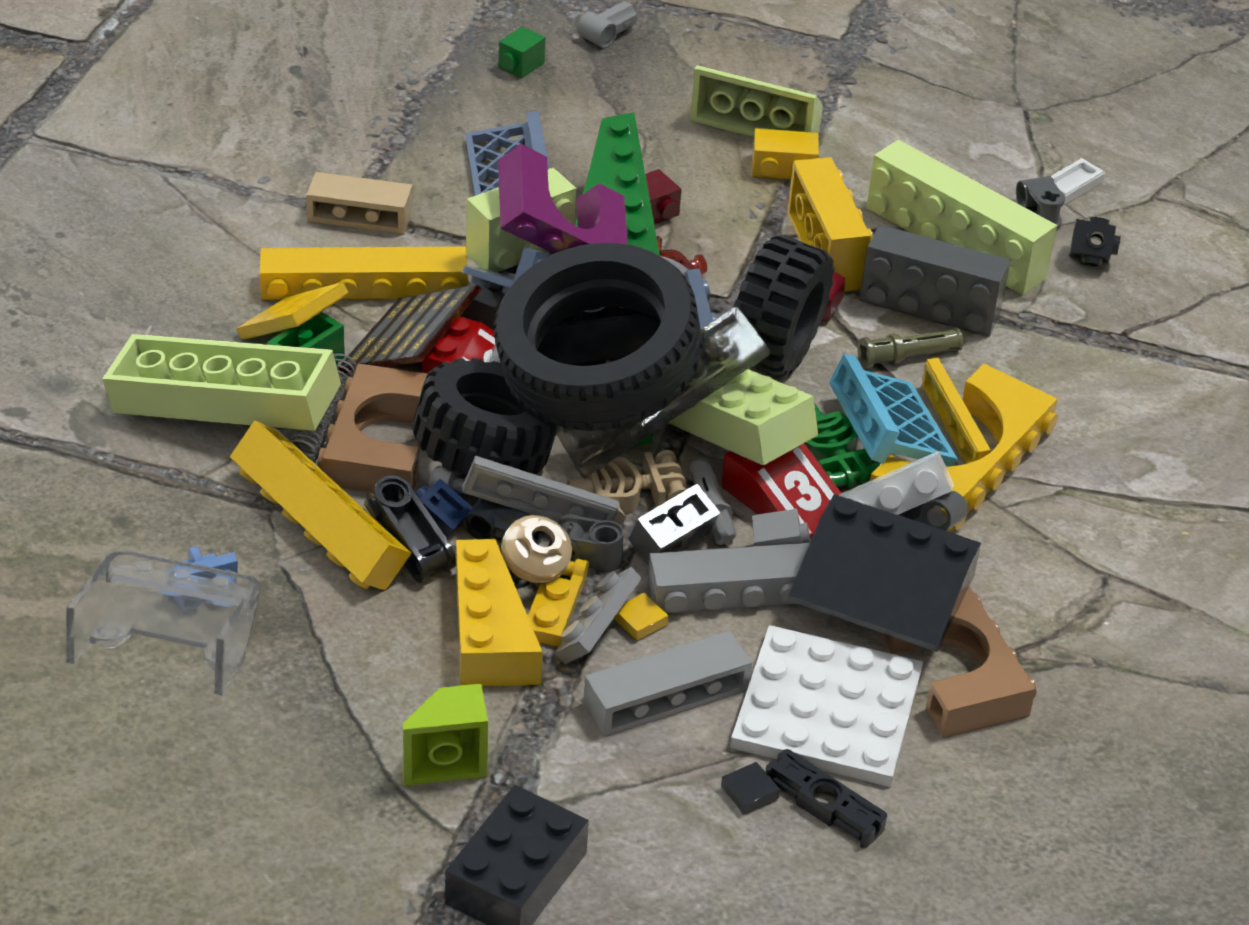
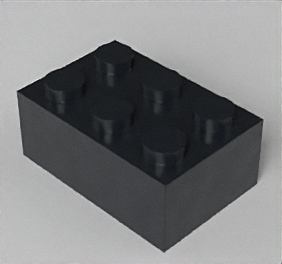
[445,785,589,925]

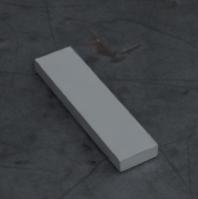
[462,456,619,527]

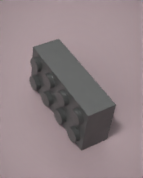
[860,224,1011,337]

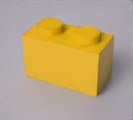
[752,128,819,179]

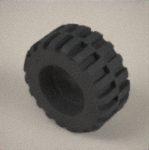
[727,235,834,377]
[412,358,559,477]

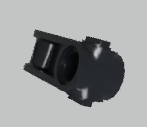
[364,475,456,583]

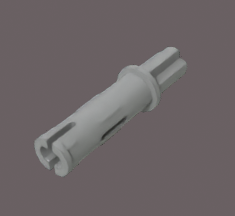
[689,459,737,546]

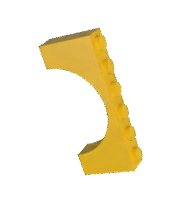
[870,363,1058,532]

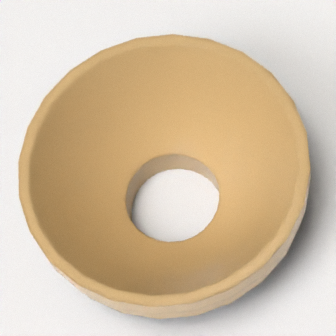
[501,515,572,583]

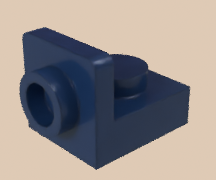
[416,479,472,537]

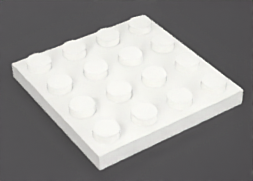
[730,625,923,788]

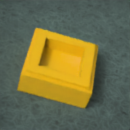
[613,593,668,641]

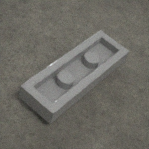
[555,567,641,664]

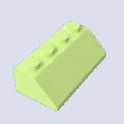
[690,65,823,137]

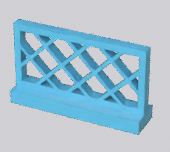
[829,353,958,466]

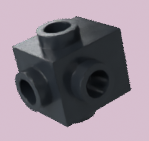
[1069,217,1121,267]

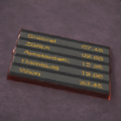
[337,285,481,374]

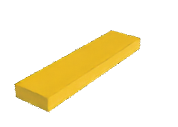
[921,358,991,464]

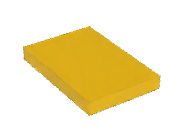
[236,282,349,340]

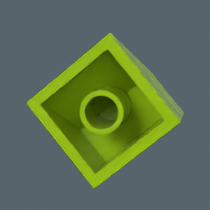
[402,684,488,786]

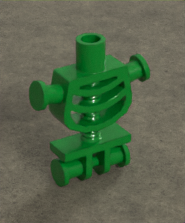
[804,404,882,489]

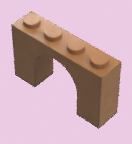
[317,364,428,492]
[879,586,1037,738]

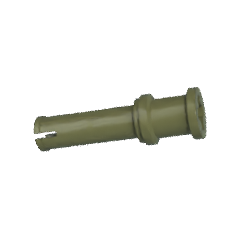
[857,328,963,369]

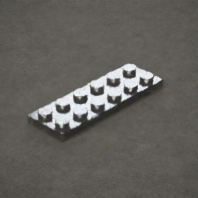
[556,306,771,479]

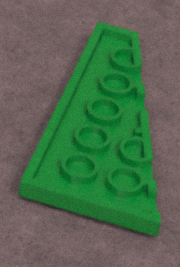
[575,112,660,256]

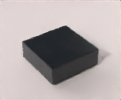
[721,761,780,814]

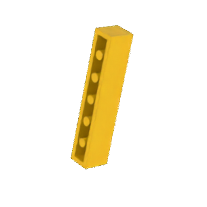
[260,247,468,300]
[230,420,411,591]

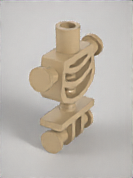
[566,447,687,525]

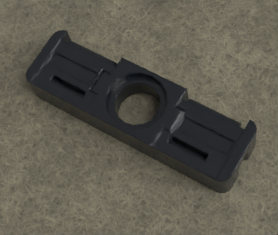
[765,749,887,848]

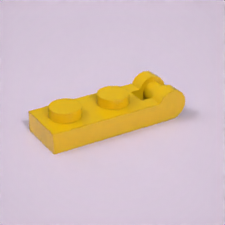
[528,559,589,647]

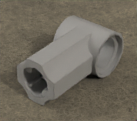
[577,1,637,48]

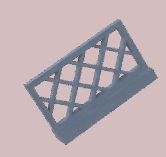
[465,111,550,196]

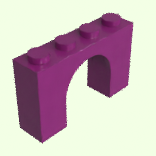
[498,144,628,254]

